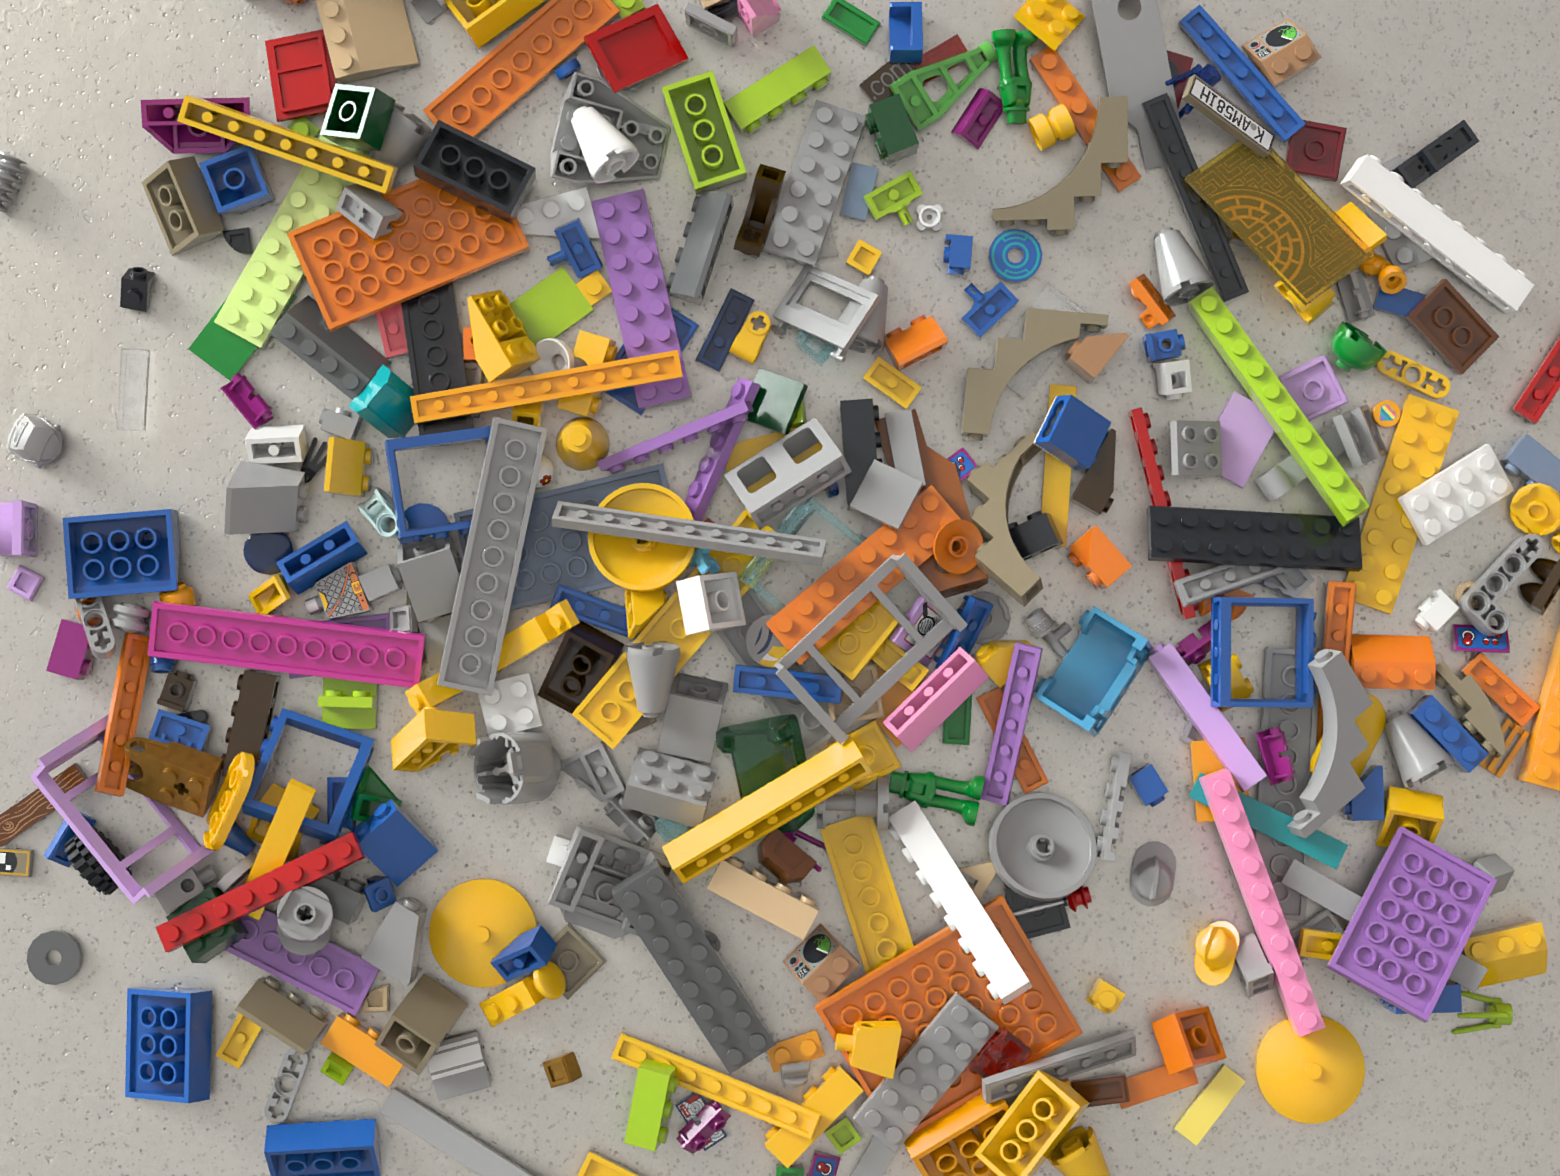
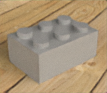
[622,747,717,827]

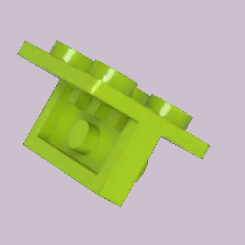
[318,677,378,729]

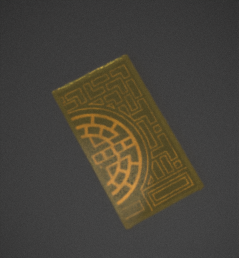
[1185,141,1375,306]

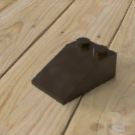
[537,620,625,714]

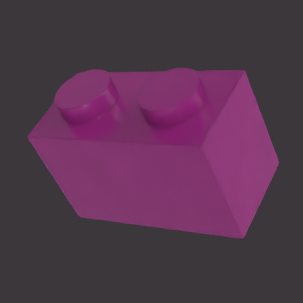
[46,619,100,680]

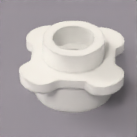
[916,204,943,231]

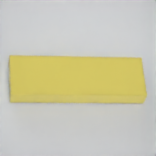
[1174,1064,1246,1146]

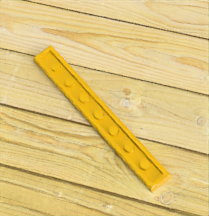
[612,1032,822,1140]

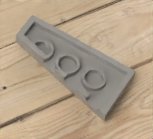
[1096,751,1132,862]

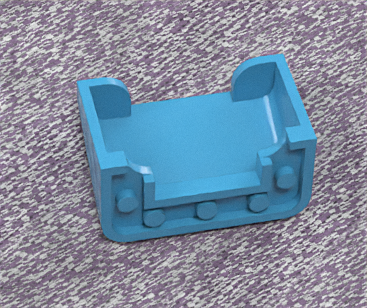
[1034,606,1153,737]

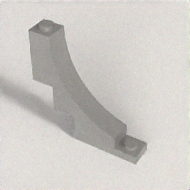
[1287,649,1373,838]

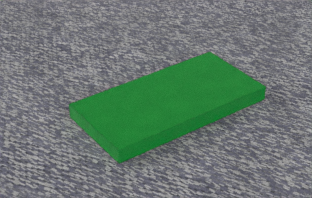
[188,294,297,381]

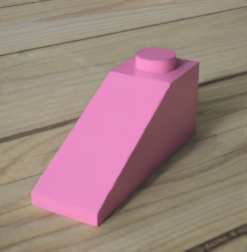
[737,0,781,37]

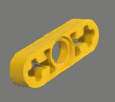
[1375,351,1450,399]

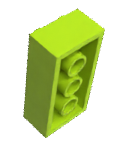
[661,70,747,195]

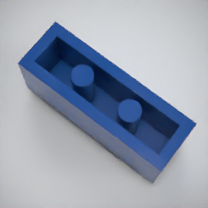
[276,521,368,595]
[1408,695,1489,773]

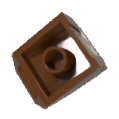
[757,829,817,884]

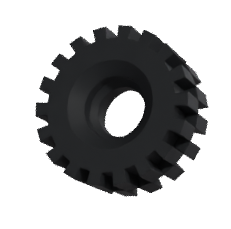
[64,827,132,895]

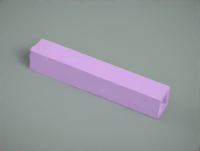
[1147,643,1267,792]

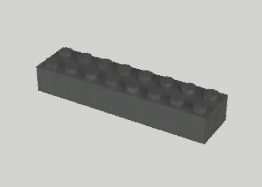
[611,859,776,1074]

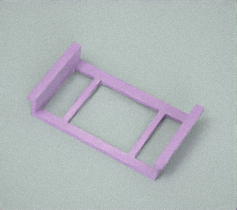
[30,714,215,905]

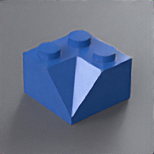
[199,145,275,214]

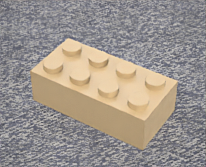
[707,856,819,940]

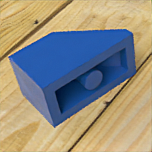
[1342,765,1385,821]
[491,925,557,982]

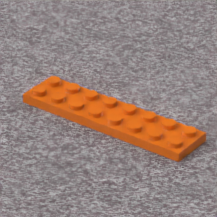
[423,0,620,138]
[765,485,960,666]

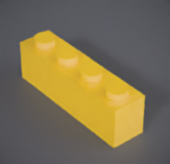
[764,1064,864,1168]

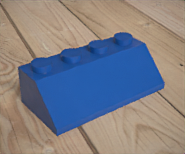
[264,1119,381,1176]

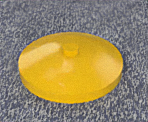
[588,483,696,592]
[429,878,537,988]
[1255,1015,1365,1124]

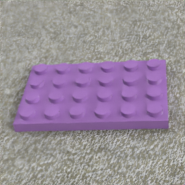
[1327,826,1497,1023]

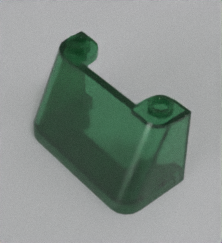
[716,714,815,832]

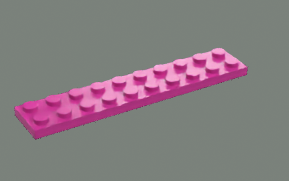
[148,601,426,688]

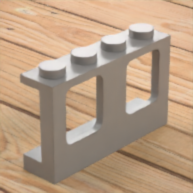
[724,417,852,530]

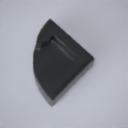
[223,227,254,255]

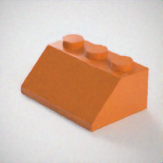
[1349,634,1436,690]

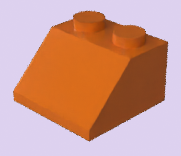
[884,315,948,371]
[1151,1006,1227,1075]

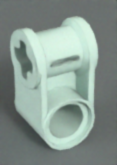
[358,487,408,538]

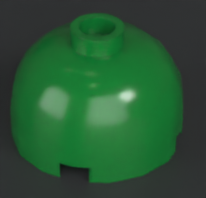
[1331,321,1387,372]

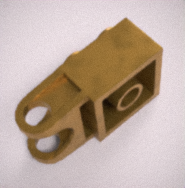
[124,737,223,818]

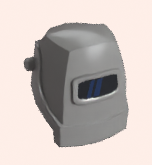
[6,413,63,469]

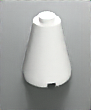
[571,106,639,184]

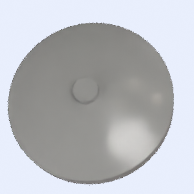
[989,793,1097,901]

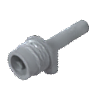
[1025,607,1072,661]

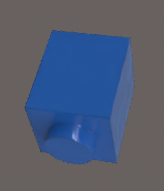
[1127,763,1169,807]

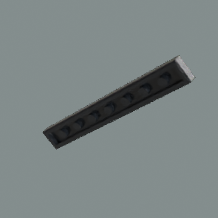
[1141,93,1249,302]

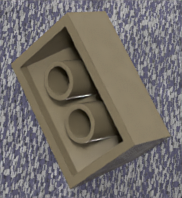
[141,156,225,256]
[235,976,330,1055]

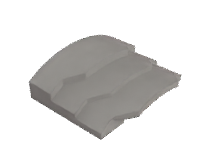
[547,825,675,939]

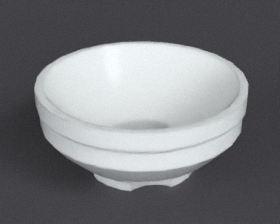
[530,338,574,375]

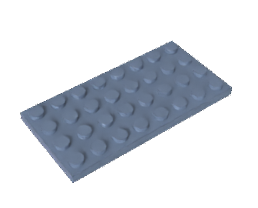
[453,463,688,611]

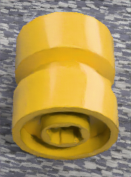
[1027,104,1076,151]

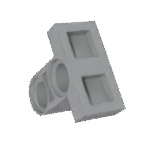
[1235,933,1274,998]

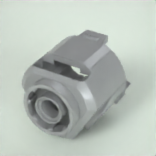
[468,731,561,805]

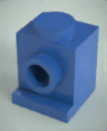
[943,234,973,276]
[1142,329,1185,364]

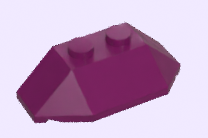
[141,97,251,154]

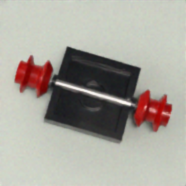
[1004,886,1092,939]

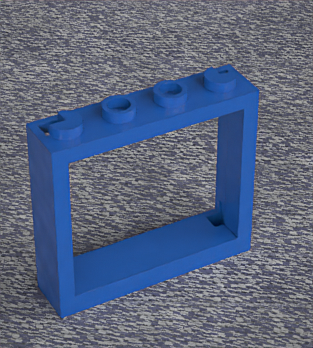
[384,426,491,543]
[1211,597,1317,708]
[242,708,375,843]

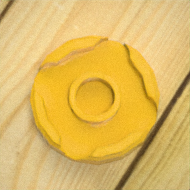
[1510,483,1560,536]

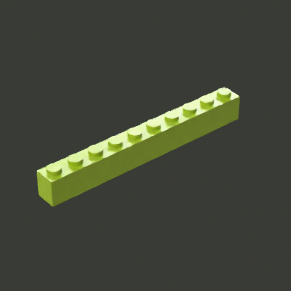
[1188,287,1370,527]

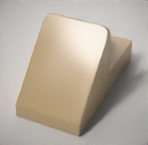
[959,861,996,901]

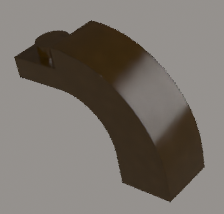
[733,164,786,257]

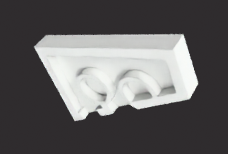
[516,187,600,240]

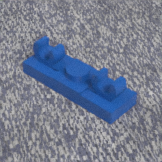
[933,595,994,669]

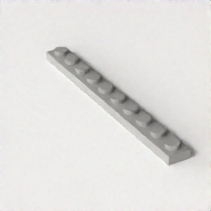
[552,501,826,566]

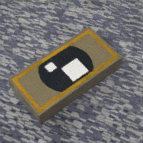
[0,847,33,877]

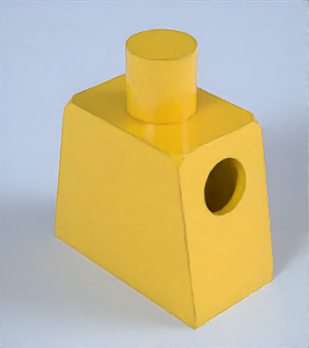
[835,1021,902,1079]

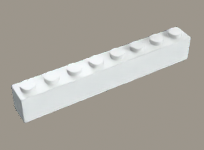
[1340,154,1534,314]
[888,801,1032,1005]

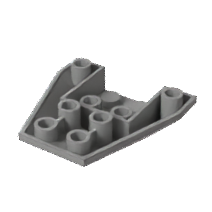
[550,72,671,184]

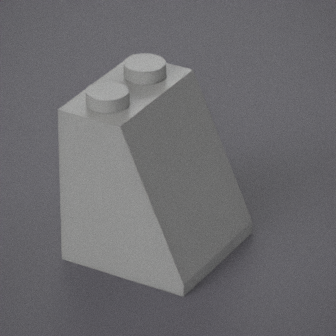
[224,461,308,535]
[398,532,461,622]
[658,672,728,763]
[361,897,426,986]

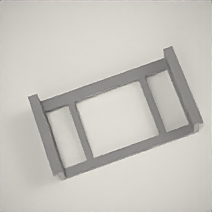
[774,553,968,745]

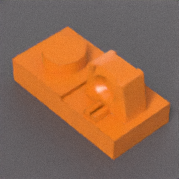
[1129,274,1176,329]

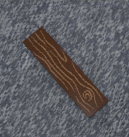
[0,763,88,847]

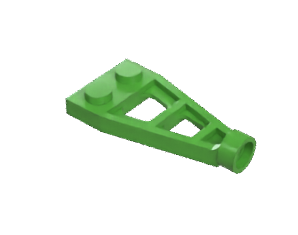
[889,41,998,131]

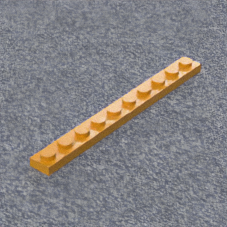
[410,350,683,424]

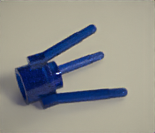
[1165,64,1221,119]

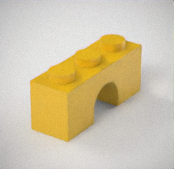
[557,330,617,419]

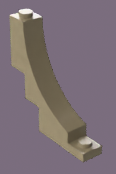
[961,308,1109,441]

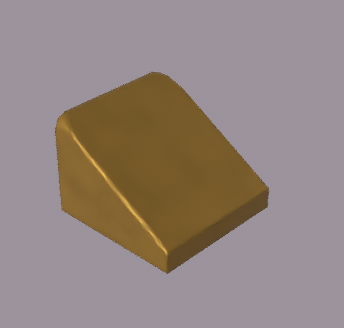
[542,1052,582,1088]

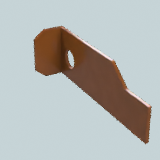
[874,409,988,598]

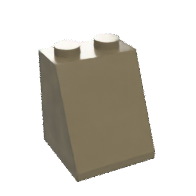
[374,974,468,1075]

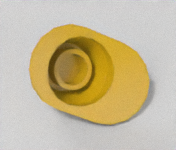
[1194,921,1240,986]

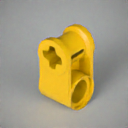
[729,311,771,365]

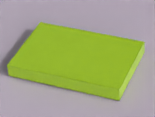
[510,266,594,345]

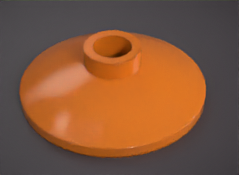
[933,519,983,574]

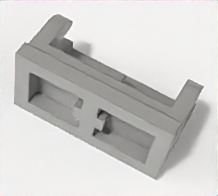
[336,184,402,239]

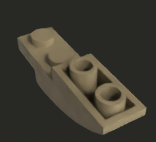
[1435,661,1506,759]

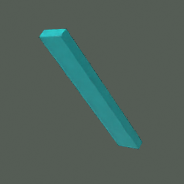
[1188,772,1348,869]

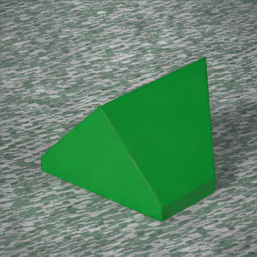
[350,765,402,822]

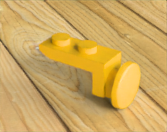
[479,961,566,1027]

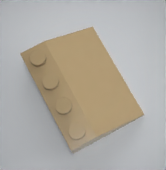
[316,0,419,84]

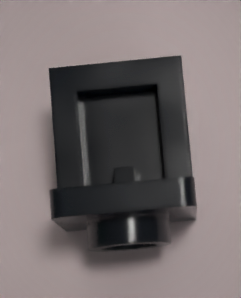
[120,267,155,312]

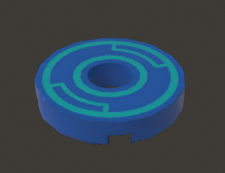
[988,229,1042,283]

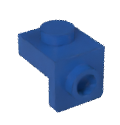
[363,875,397,912]

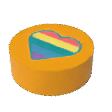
[1372,400,1401,428]

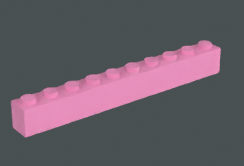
[1199,768,1325,1037]

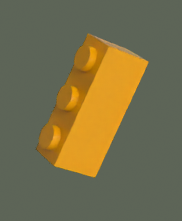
[320,1013,404,1088]

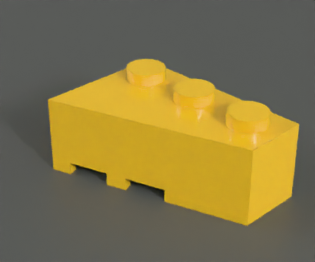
[391,707,477,772]

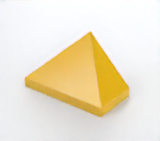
[248,574,291,615]

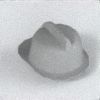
[1130,841,1176,906]

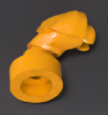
[1356,249,1407,294]

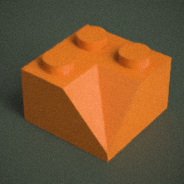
[1066,525,1132,589]

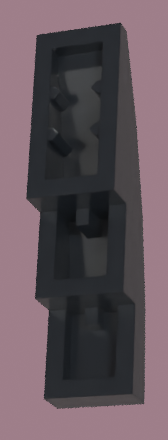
[1391,120,1480,188]

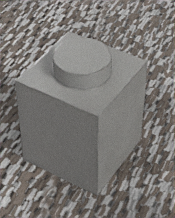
[358,564,403,602]

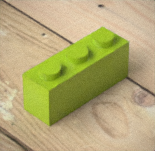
[624,1059,679,1152]

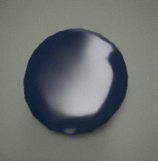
[243,532,294,575]

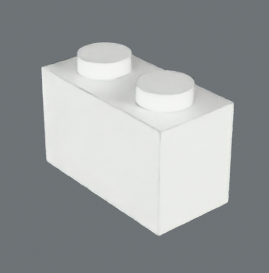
[245,425,308,464]

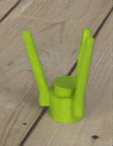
[1452,991,1513,1035]

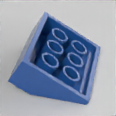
[62,509,180,599]
[125,988,212,1103]

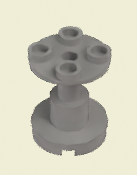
[817,777,889,830]
[277,886,333,956]

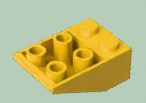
[467,290,541,382]

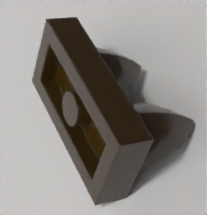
[1519,558,1560,616]

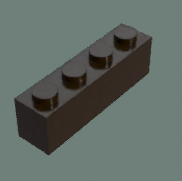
[221,670,281,777]

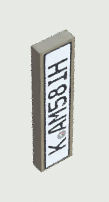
[1182,75,1276,158]

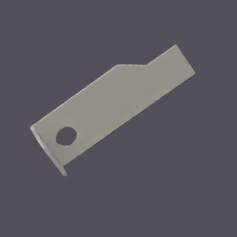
[1092,0,1181,170]

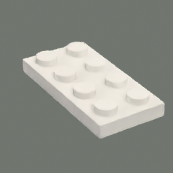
[1397,444,1514,545]

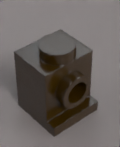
[156,670,198,712]

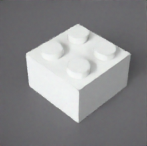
[478,673,544,737]

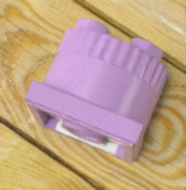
[0,500,38,558]

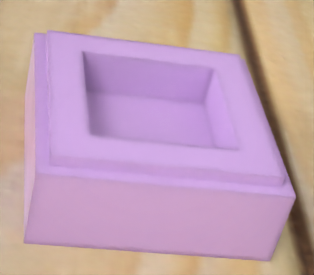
[7,565,45,601]

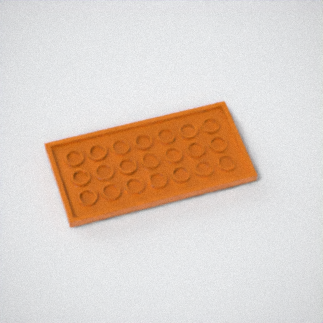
[287,179,530,332]

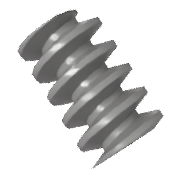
[0,151,27,213]

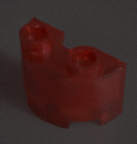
[970,1027,1031,1078]

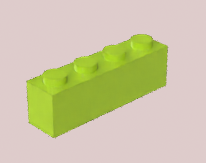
[724,45,832,135]

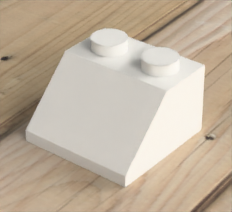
[676,572,746,635]

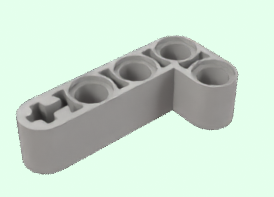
[1254,425,1346,502]
[1458,534,1544,637]

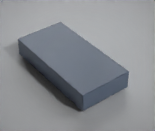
[839,162,878,222]

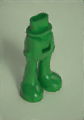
[991,29,1038,124]
[889,770,985,826]

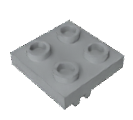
[1170,420,1222,476]

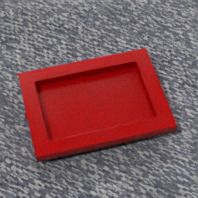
[584,4,689,93]
[265,29,337,122]

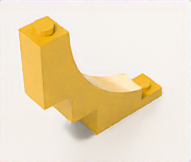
[405,599,580,714]

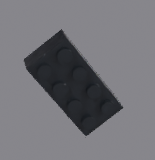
[413,120,536,224]

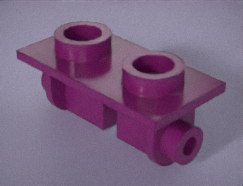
[220,373,274,429]
[1175,620,1211,666]
[1256,727,1296,786]
[676,1100,731,1154]

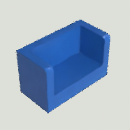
[889,2,923,63]

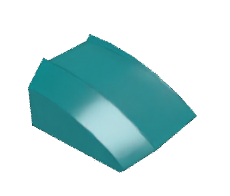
[348,364,415,438]

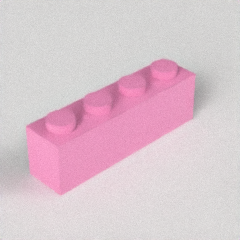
[882,647,989,752]

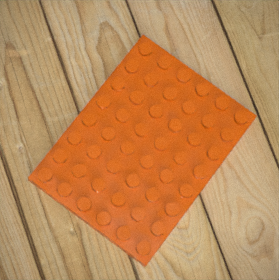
[814,894,1083,1136]

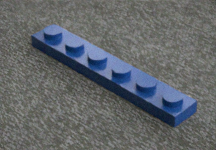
[1178,4,1306,143]

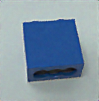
[1033,395,1112,470]

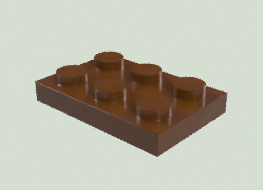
[1405,279,1499,375]

